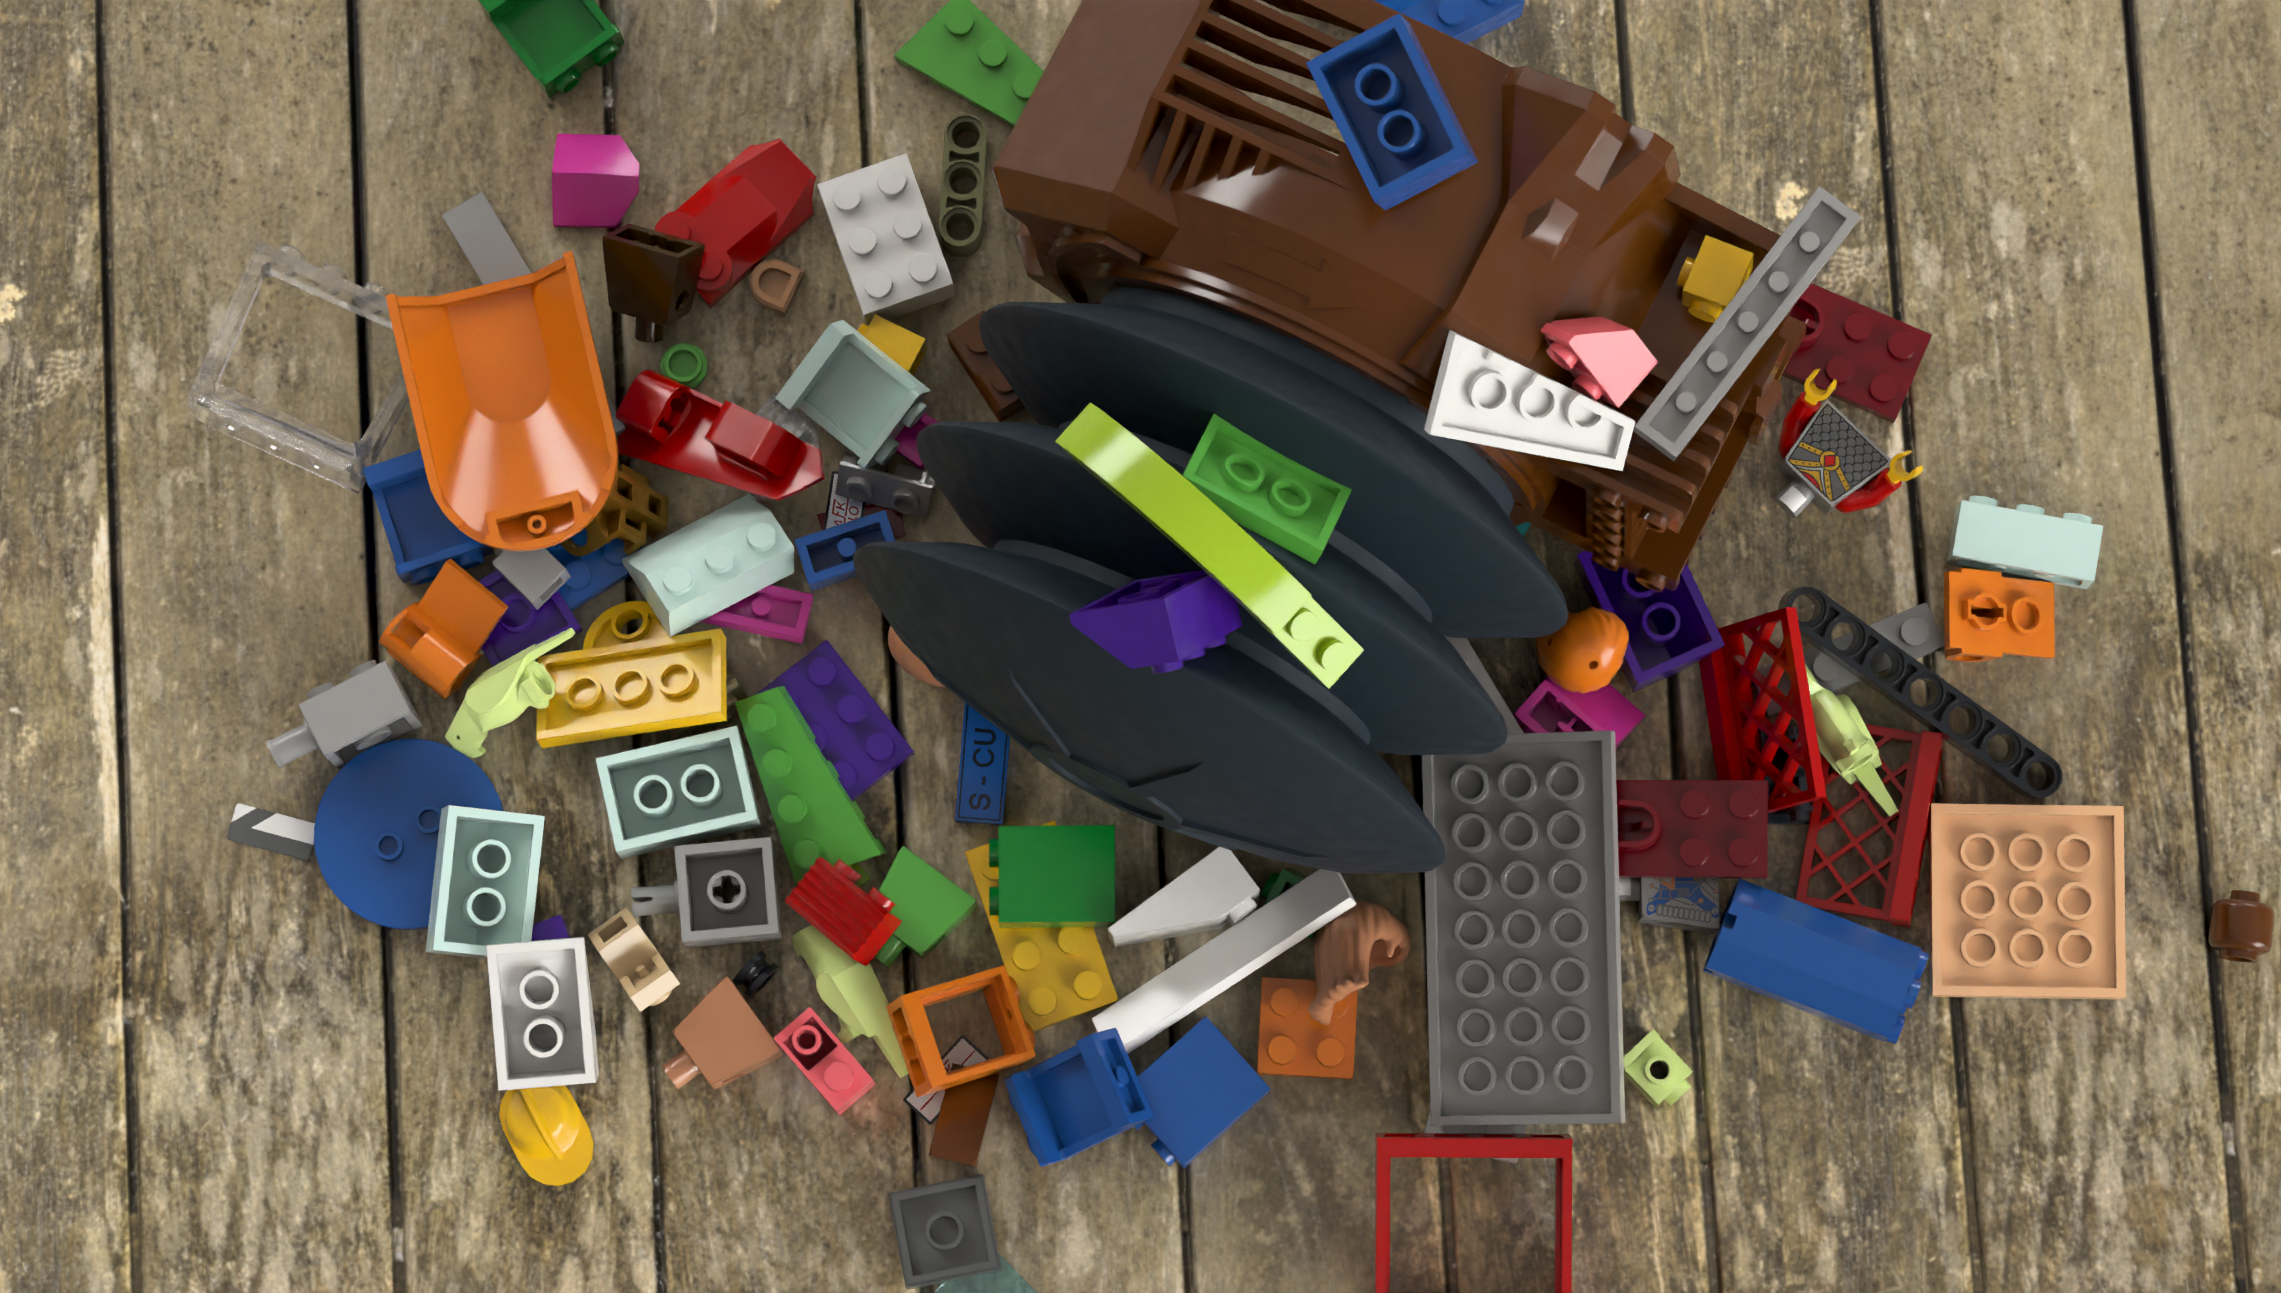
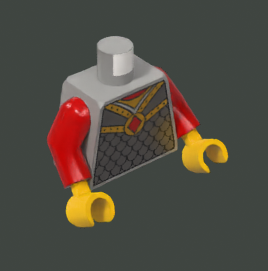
[1775,369,1923,518]

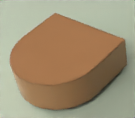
[749,259,805,316]

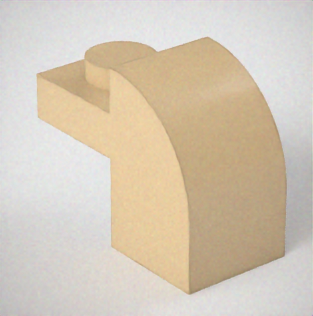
[587,907,680,1012]

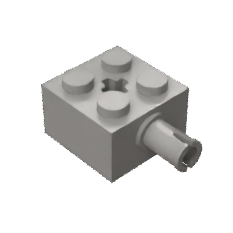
[266,660,423,769]
[631,837,783,948]

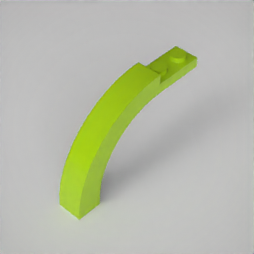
[1055,402,1364,689]

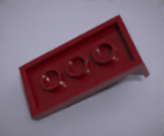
[1782,283,1932,423]
[1616,780,1768,879]

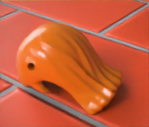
[1535,607,1629,694]

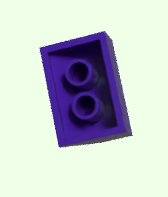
[1573,550,1725,693]
[1069,569,1242,674]

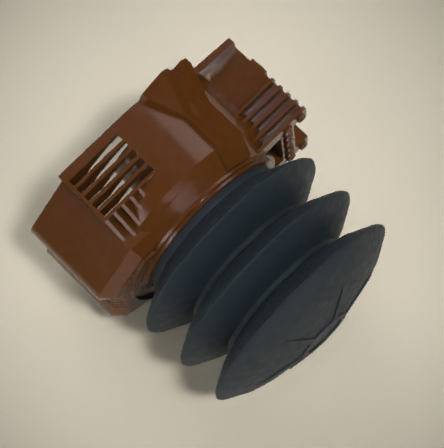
[853,0,1807,873]

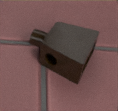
[602,223,705,343]

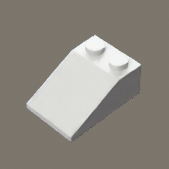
[1107,846,1260,947]
[486,937,599,1091]

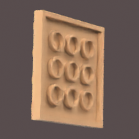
[1929,803,2126,999]

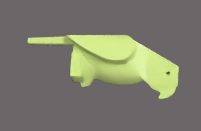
[445,628,575,758]
[1784,663,1899,817]
[792,925,909,1078]

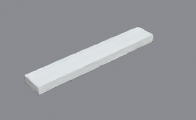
[1092,869,1357,1054]

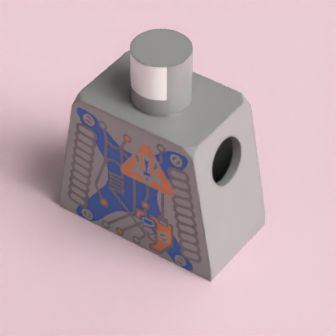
[1619,878,1720,934]

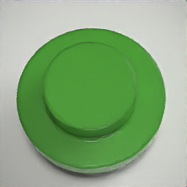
[660,343,708,389]

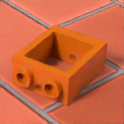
[886,965,1036,1097]

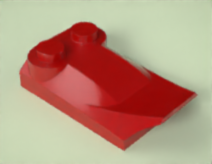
[654,138,817,309]

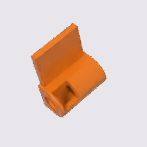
[379,559,509,700]
[1944,568,2055,662]

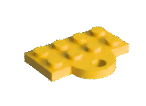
[536,601,727,748]

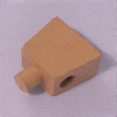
[661,976,784,1090]

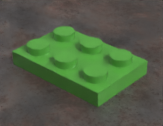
[1182,414,1352,564]

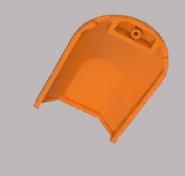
[385,251,618,552]

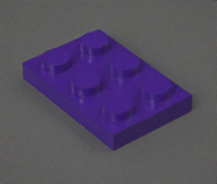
[755,640,915,802]

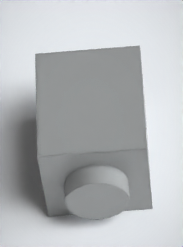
[492,548,571,610]

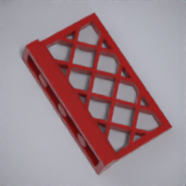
[1699,607,1827,813]
[1795,724,1944,928]

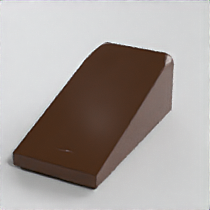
[929,1063,999,1169]

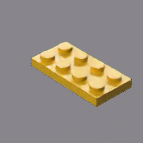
[965,820,1119,1032]

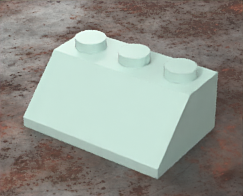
[622,495,794,637]
[426,805,545,958]

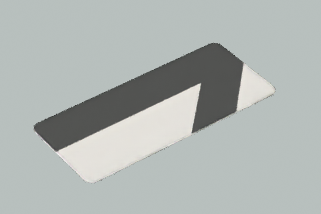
[227,803,315,860]

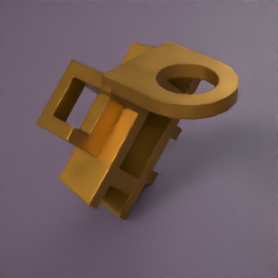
[560,464,669,557]

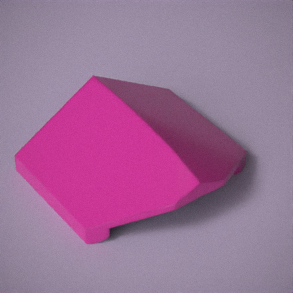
[552,134,640,229]

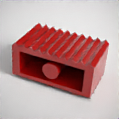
[785,857,902,967]

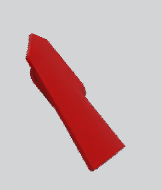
[615,369,825,501]

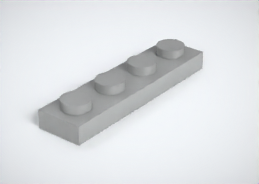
[1751,602,1944,719]

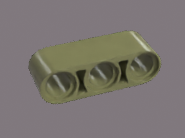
[939,113,988,257]

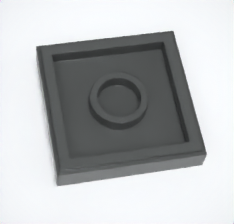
[888,1174,1002,1290]

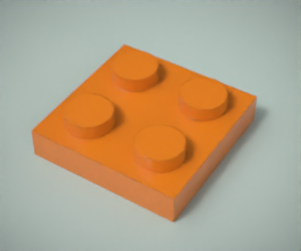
[1257,977,1358,1080]

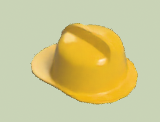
[499,1085,594,1186]

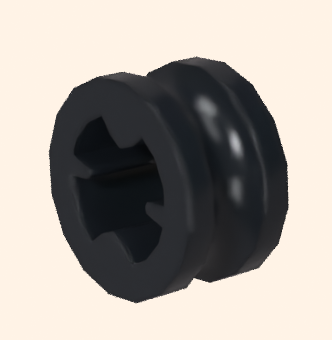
[733,951,780,998]

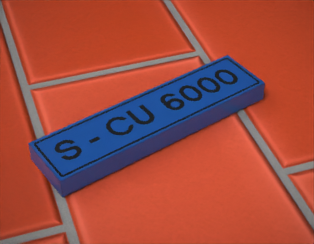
[955,702,1010,826]

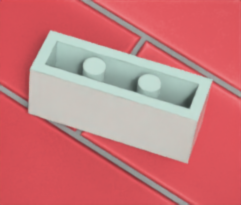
[1946,496,2103,589]

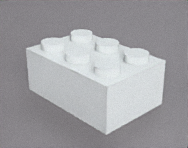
[817,153,956,325]

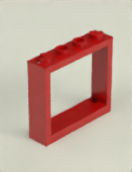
[1374,1133,1573,1293]

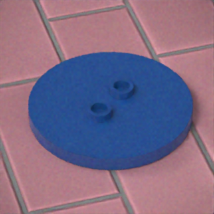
[314,739,504,930]

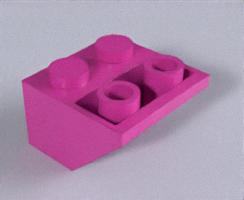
[1513,677,1646,749]

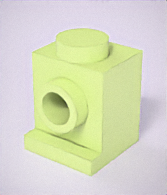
[1624,1029,1693,1108]

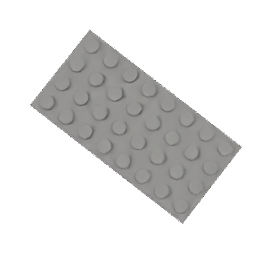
[1422,731,1625,1126]

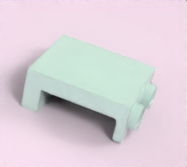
[775,320,931,469]

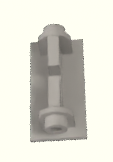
[835,453,936,518]

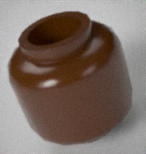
[2208,890,2275,963]

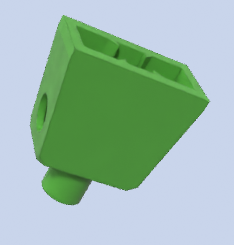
[874,846,978,969]

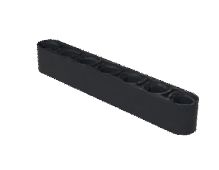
[1778,587,2062,798]

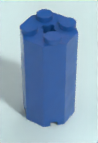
[1703,879,1929,1044]

